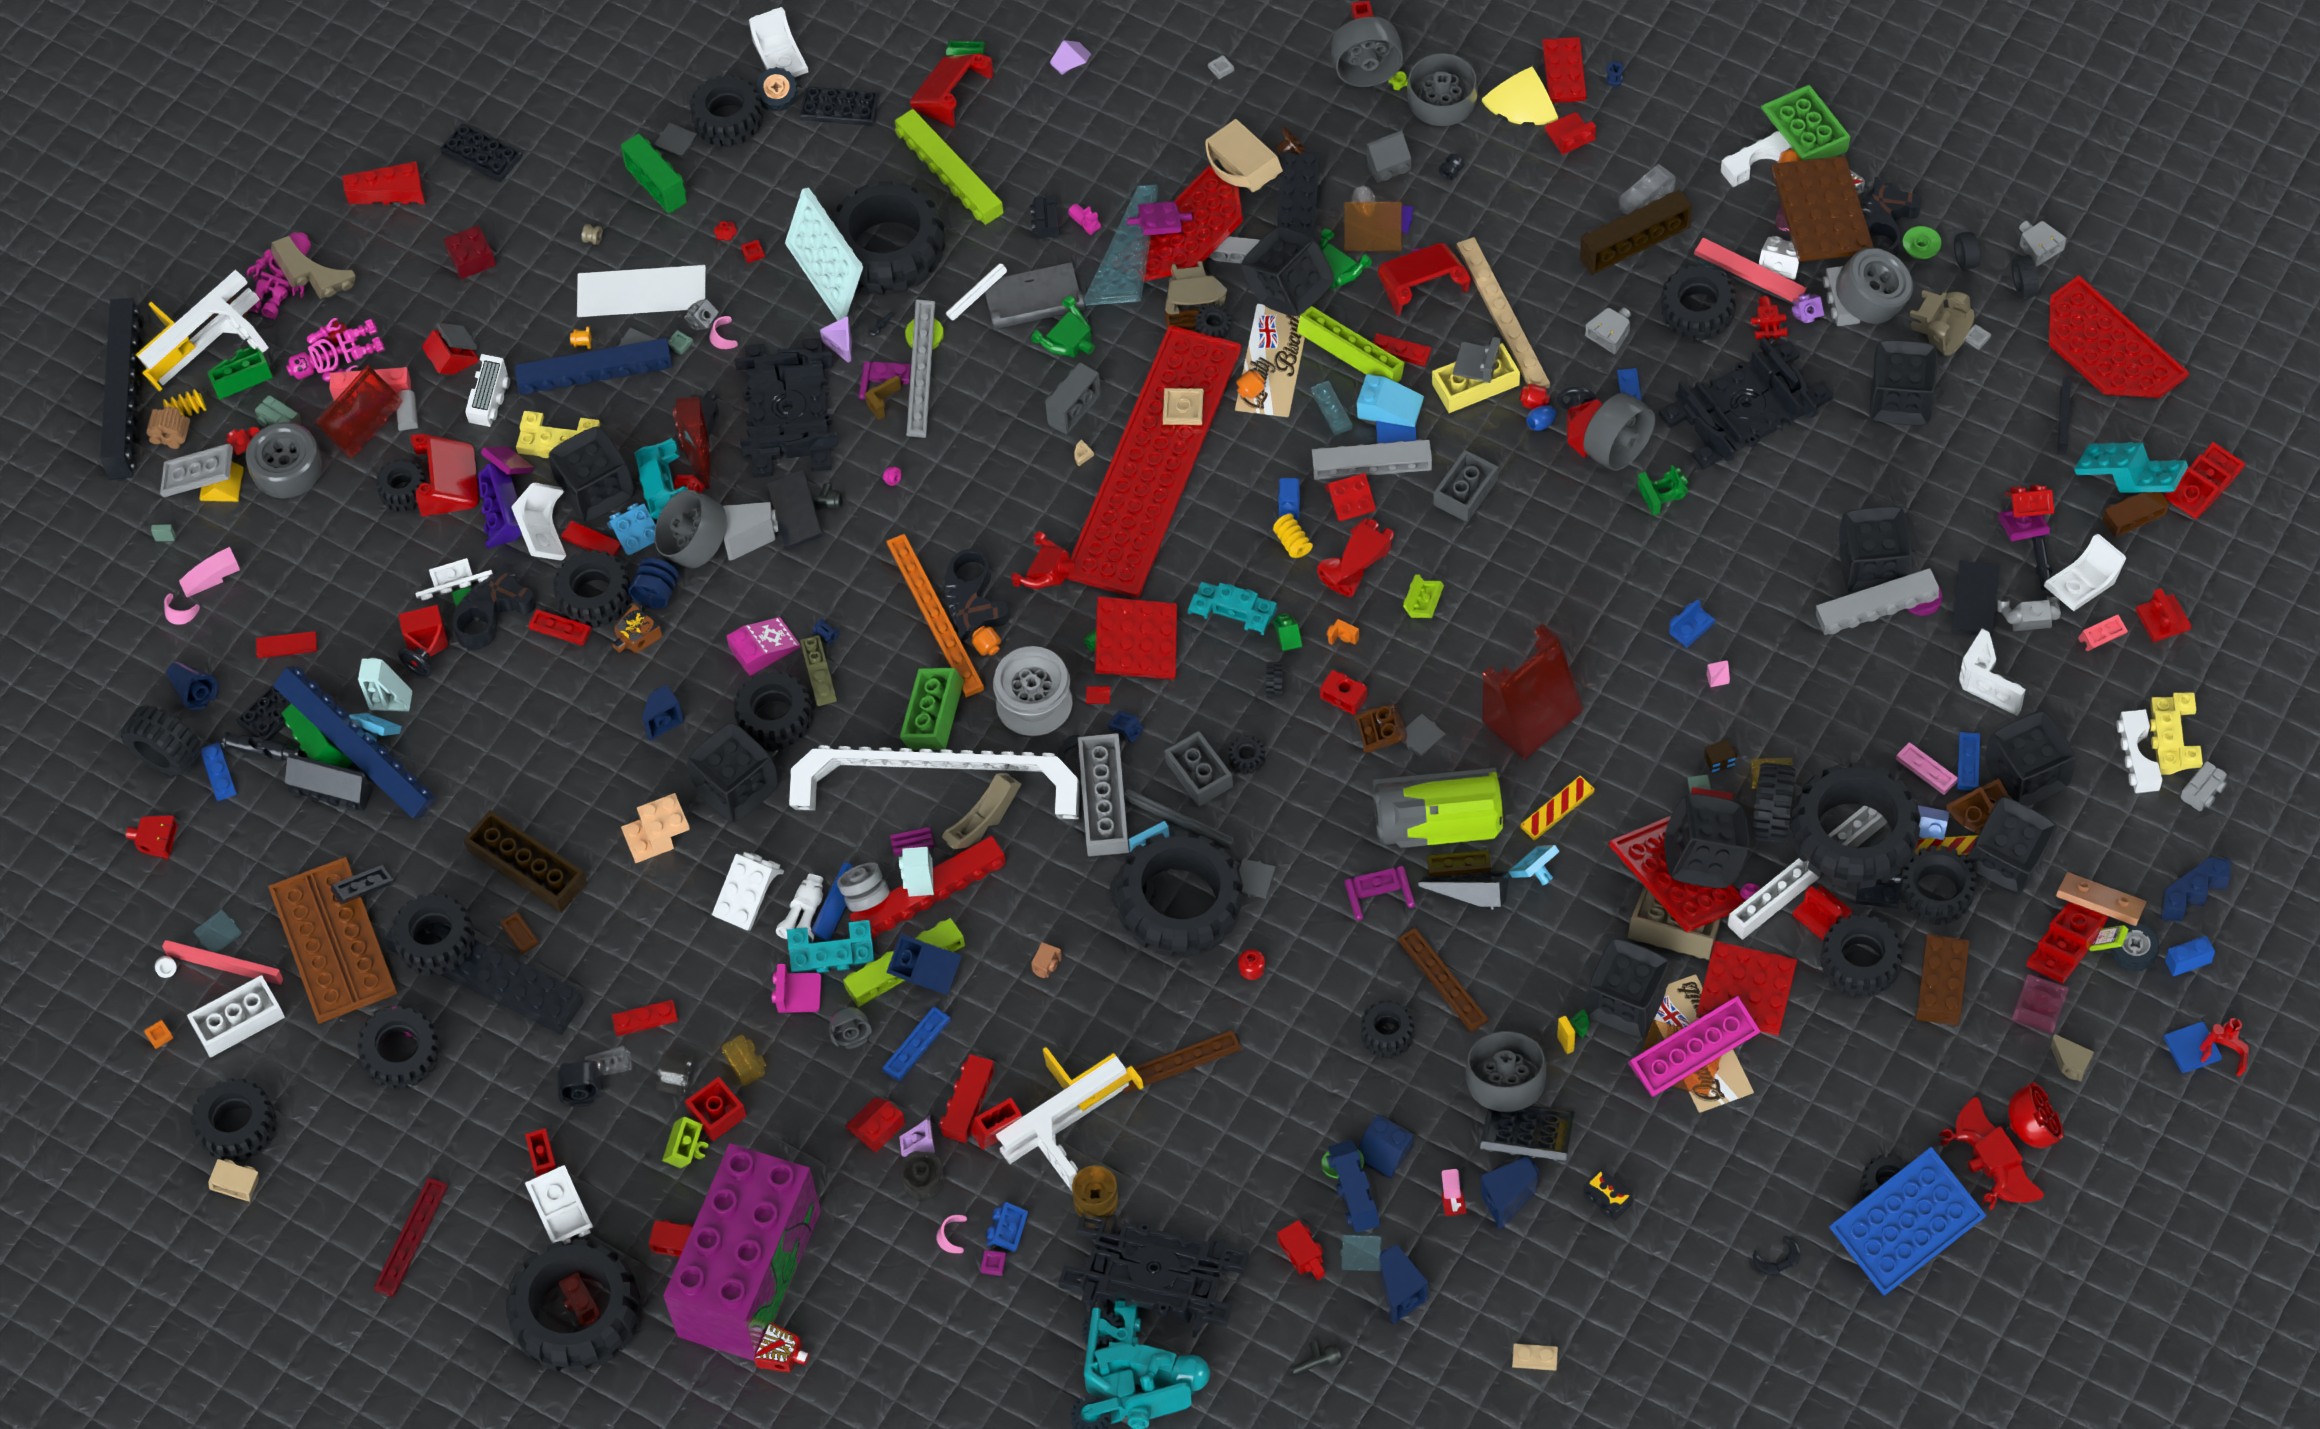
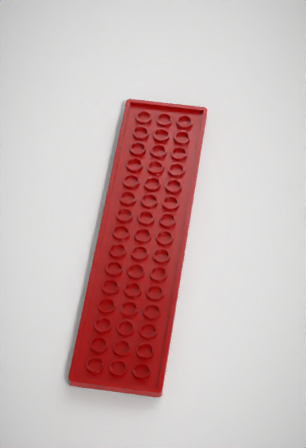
[1066,326,1241,598]

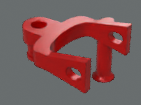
[2200,1018,2249,1077]

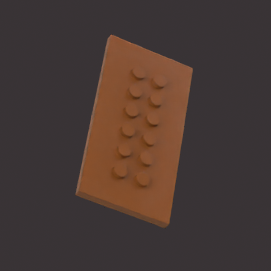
[268,857,397,1024]

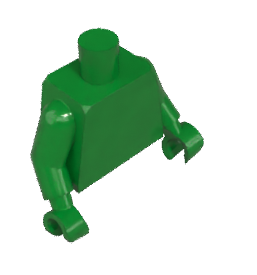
[1319,229,1372,289]
[1031,296,1095,358]

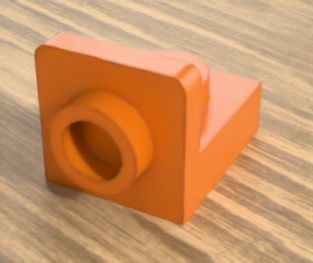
[1327,619,1359,645]

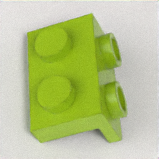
[1403,574,1444,618]

